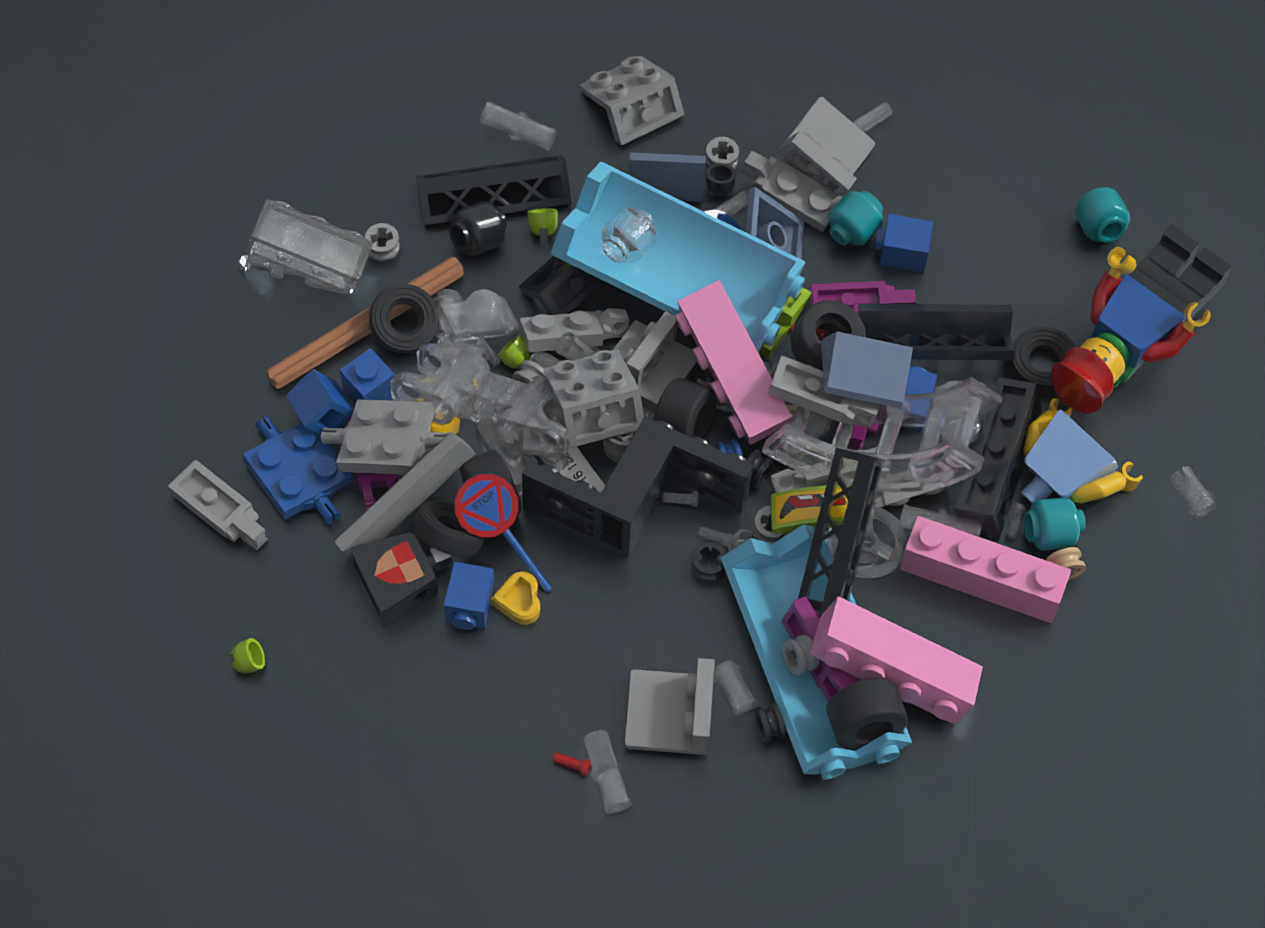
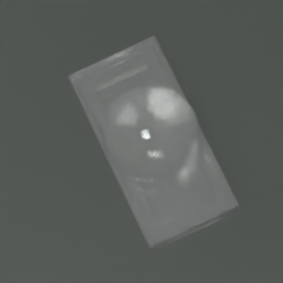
[435,289,519,342]

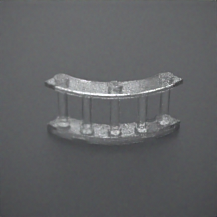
[762,365,1003,493]

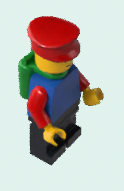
[1051,224,1232,414]

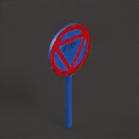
[454,473,551,592]

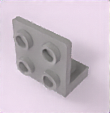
[580,56,684,145]
[777,97,875,195]
[544,349,644,448]
[625,658,715,755]

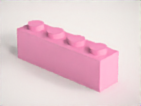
[675,280,792,445]
[900,516,1071,624]
[810,596,983,724]

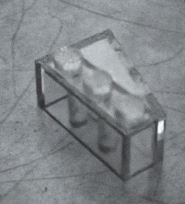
[237,198,373,296]

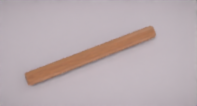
[266,257,464,389]

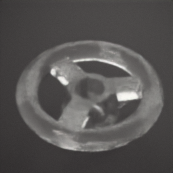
[827,506,907,579]

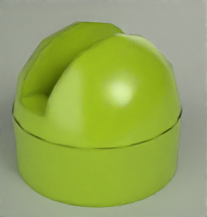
[527,208,558,236]
[497,335,531,368]
[230,638,265,674]

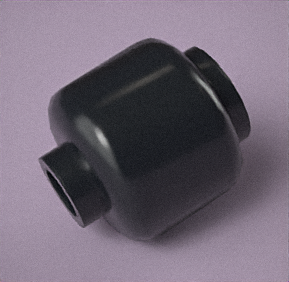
[449,201,507,256]

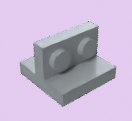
[613,311,699,412]

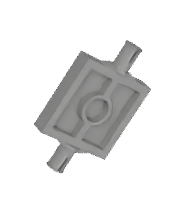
[321,399,451,475]

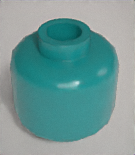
[1075,187,1130,243]
[828,190,883,247]
[1023,497,1086,551]

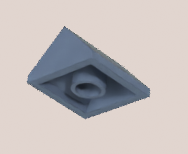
[629,152,706,202]
[745,187,804,259]
[821,332,913,408]

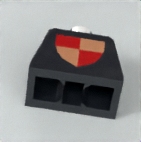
[350,532,453,628]

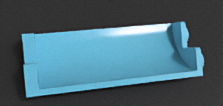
[551,162,806,353]
[721,524,912,779]

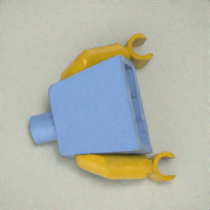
[1020,398,1143,504]

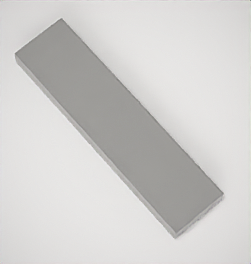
[335,432,475,556]

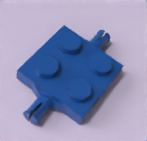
[243,415,353,525]

